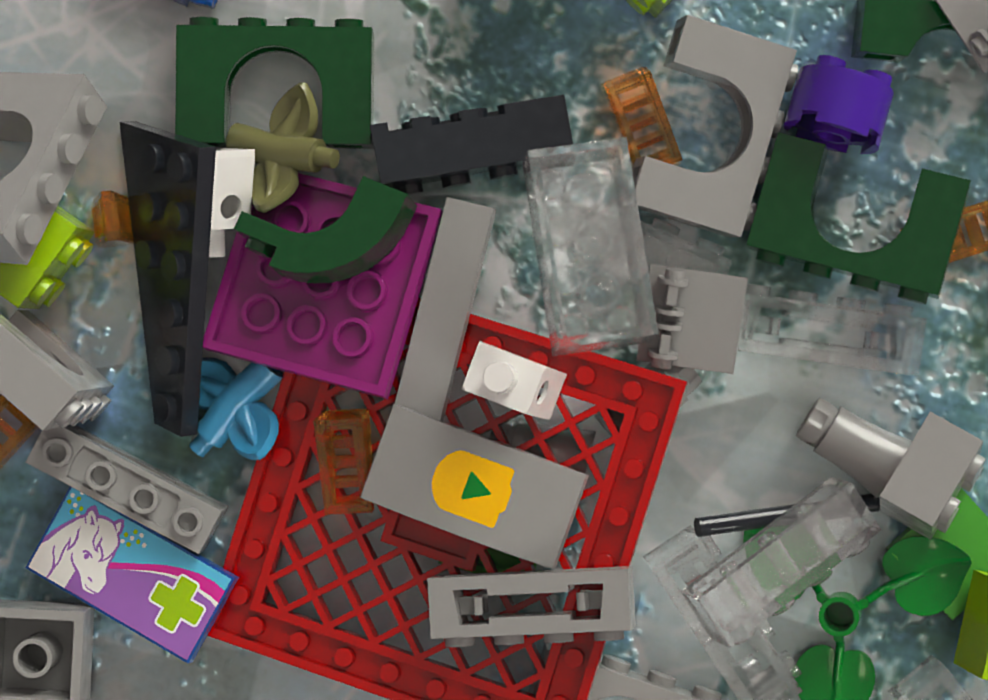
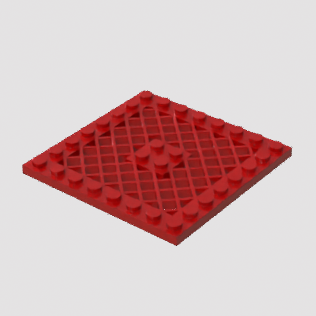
[207,298,688,700]

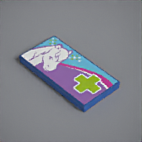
[25,486,239,664]

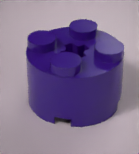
[783,55,894,154]

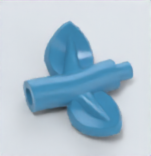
[189,357,284,460]

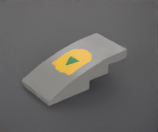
[360,404,589,569]

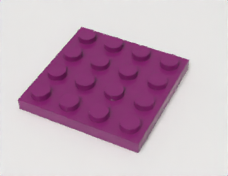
[203,173,443,400]

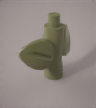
[226,82,340,213]

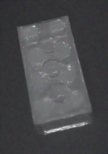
[522,137,659,356]

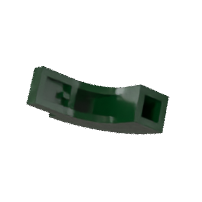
[234,176,417,283]

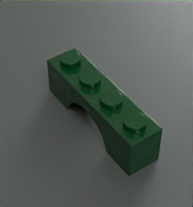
[851,0,955,63]

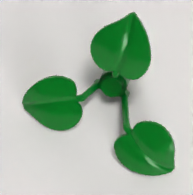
[743,523,972,700]

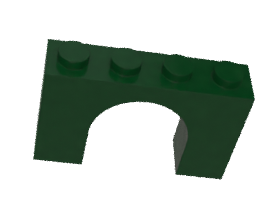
[175,17,374,149]
[746,132,971,305]

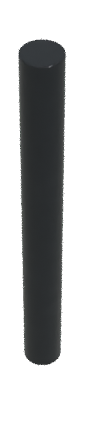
[694,493,880,537]

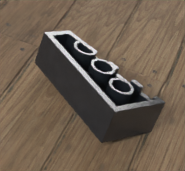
[370,95,575,195]

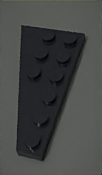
[119,121,216,437]

